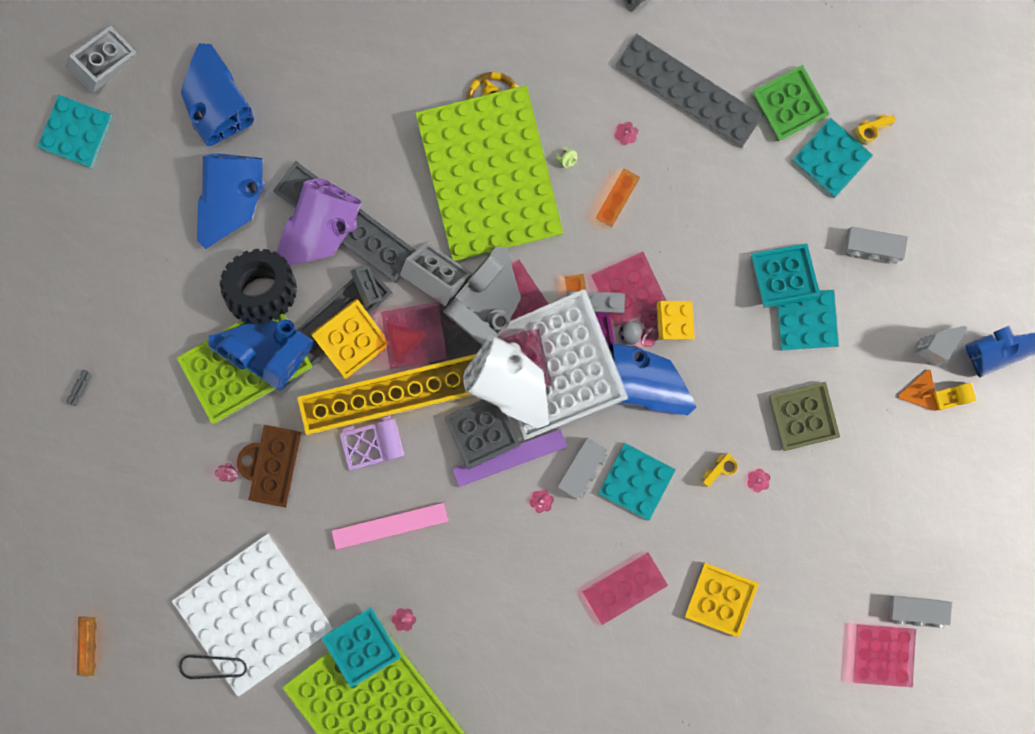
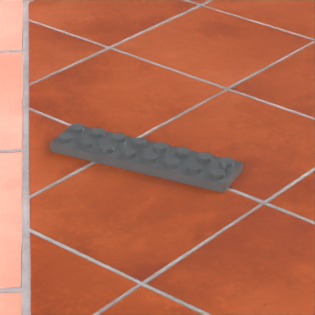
[616,33,763,148]
[273,161,416,282]
[274,269,393,397]

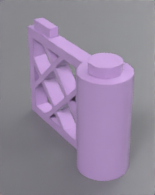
[340,416,405,471]

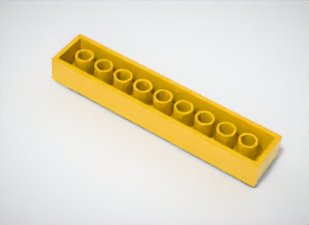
[297,354,477,436]

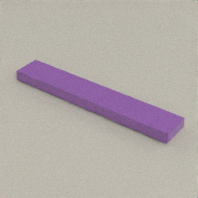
[453,429,567,487]

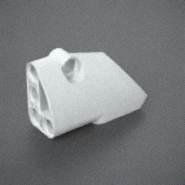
[463,336,549,428]

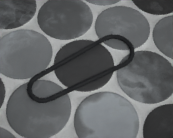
[179,655,247,679]

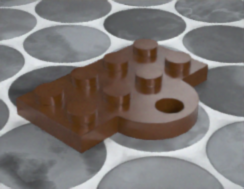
[237,424,303,508]

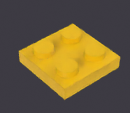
[657,301,695,340]

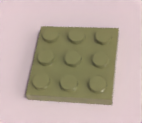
[769,382,840,451]

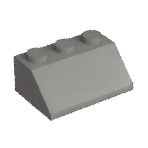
[400,242,473,307]
[915,326,967,366]

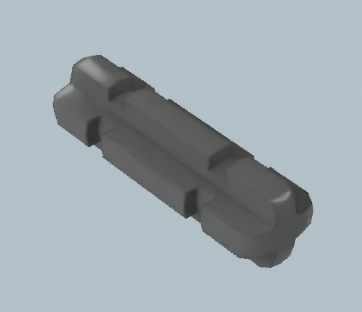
[66,370,92,406]

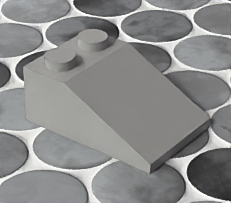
[66,26,137,94]

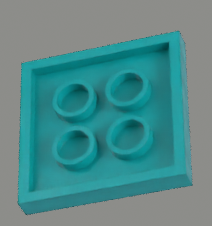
[37,94,113,168]
[792,118,873,198]
[751,243,821,308]
[777,290,839,351]
[598,443,676,521]
[321,607,402,688]

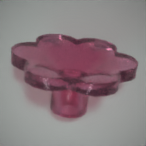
[615,122,638,145]
[640,310,658,329]
[641,326,659,347]
[215,463,239,482]
[747,468,770,493]
[530,489,554,513]
[392,608,416,631]

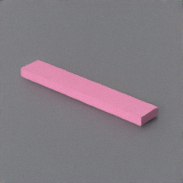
[332,503,449,550]

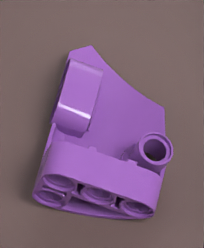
[277,178,362,265]

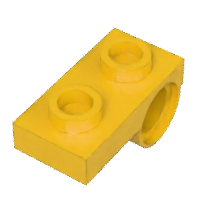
[854,114,896,145]
[933,382,977,411]
[701,453,738,487]

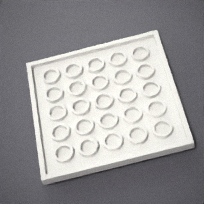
[497,290,628,440]
[172,534,334,697]

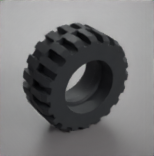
[220,249,297,325]

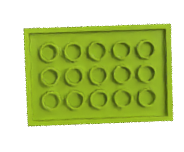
[177,314,313,425]

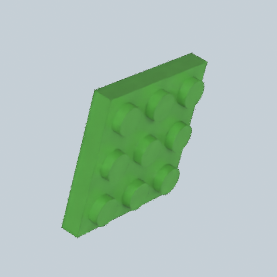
[752,65,830,142]

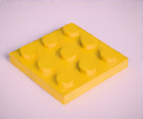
[310,299,391,379]
[684,562,759,638]

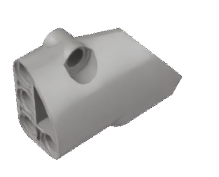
[443,247,521,345]

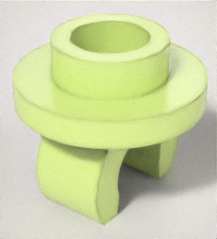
[556,147,577,168]

